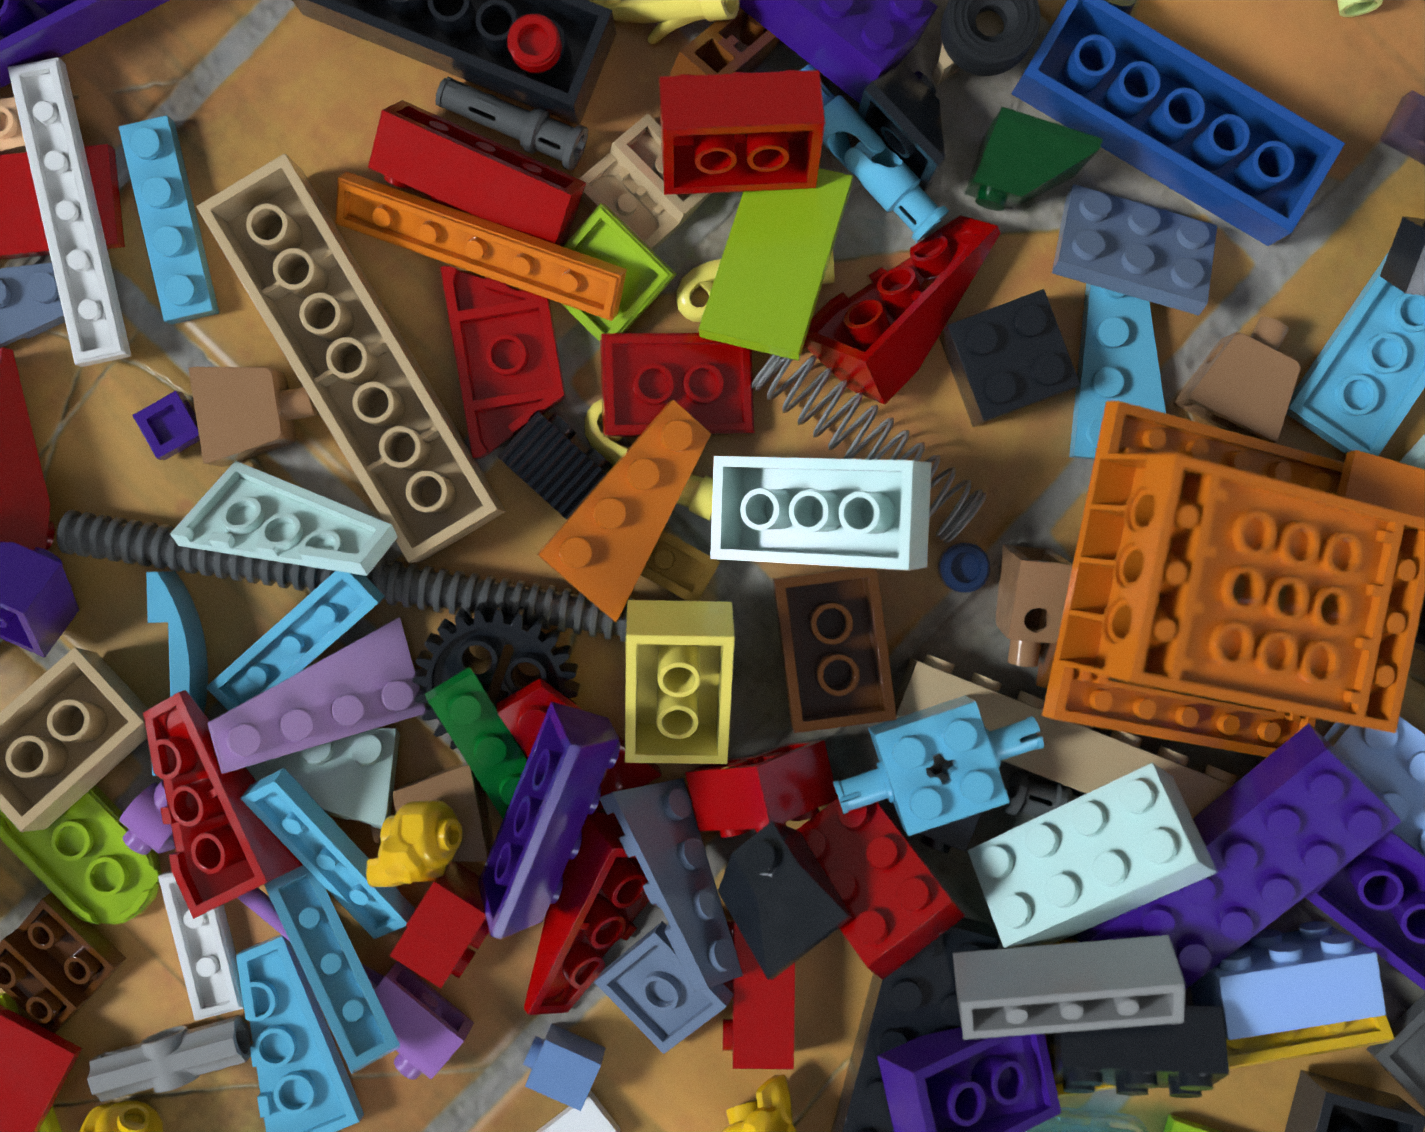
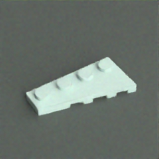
[170,461,398,576]
[246,728,400,829]

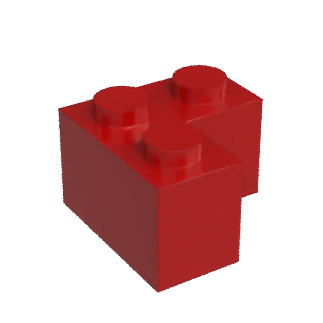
[685,740,838,838]
[390,862,490,988]

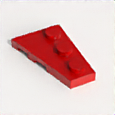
[496,678,662,812]

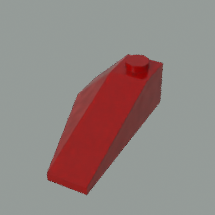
[804,215,1001,405]
[0,347,55,551]
[143,690,303,919]
[524,812,656,1015]

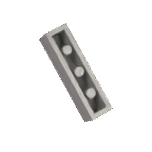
[953,935,1185,1040]

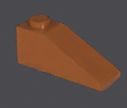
[669,7,781,76]

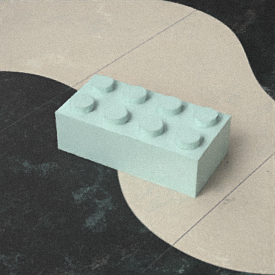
[710,456,931,570]
[968,763,1218,949]

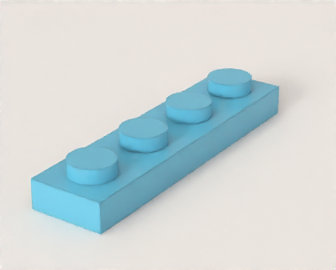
[119,115,219,325]
[205,571,385,711]
[240,768,416,939]
[264,865,400,1074]

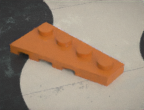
[536,400,711,623]

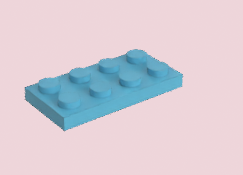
[1287,250,1425,456]

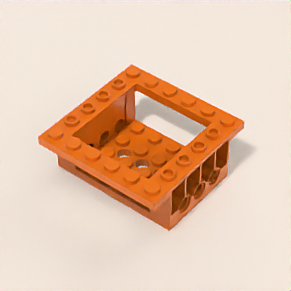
[1042,401,1425,757]

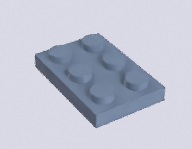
[1052,184,1217,316]

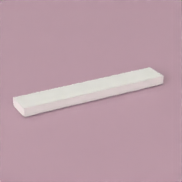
[8,57,131,367]

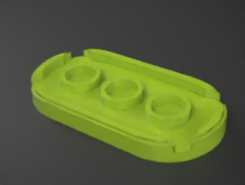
[0,785,162,925]

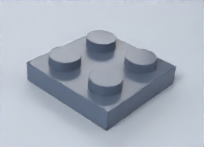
[594,921,734,1054]

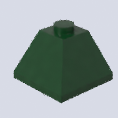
[965,106,1103,211]

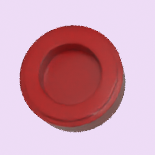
[507,14,562,73]

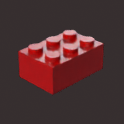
[659,70,825,195]
[797,797,965,980]

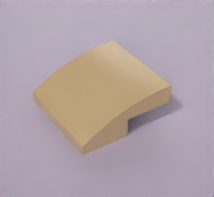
[579,113,712,251]

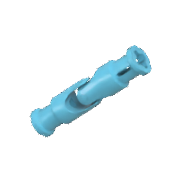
[800,64,949,243]

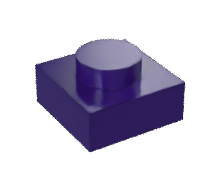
[132,391,200,460]

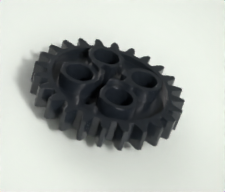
[413,602,580,750]

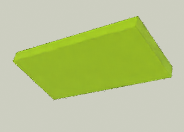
[699,168,853,361]

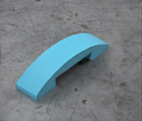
[146,571,208,776]

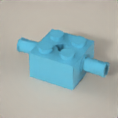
[833,695,1044,836]

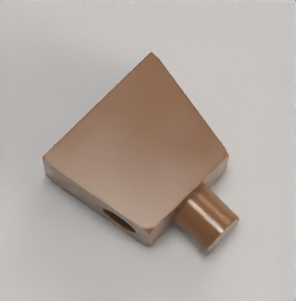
[1173,317,1301,443]
[188,367,318,467]
[996,544,1073,667]
[370,761,494,862]

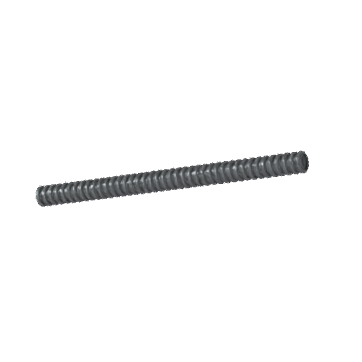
[57,510,634,642]

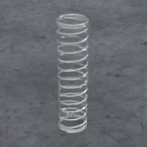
[752,355,987,543]

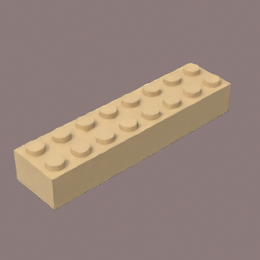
[196,153,506,562]

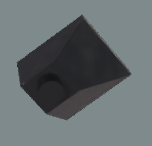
[858,63,945,192]
[718,821,853,980]

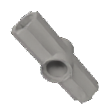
[87,1016,252,1102]

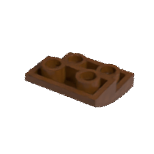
[0,892,127,1033]

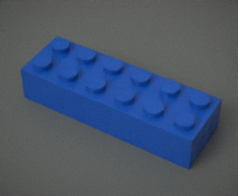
[1011,0,1345,246]

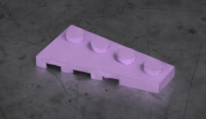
[207,617,425,774]

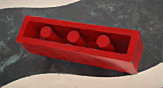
[368,100,586,245]
[722,869,795,1070]

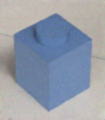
[523,1023,605,1111]

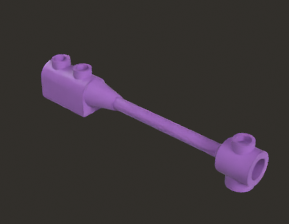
[119,780,474,1080]

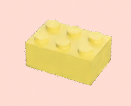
[625,600,734,764]

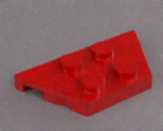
[440,266,566,459]

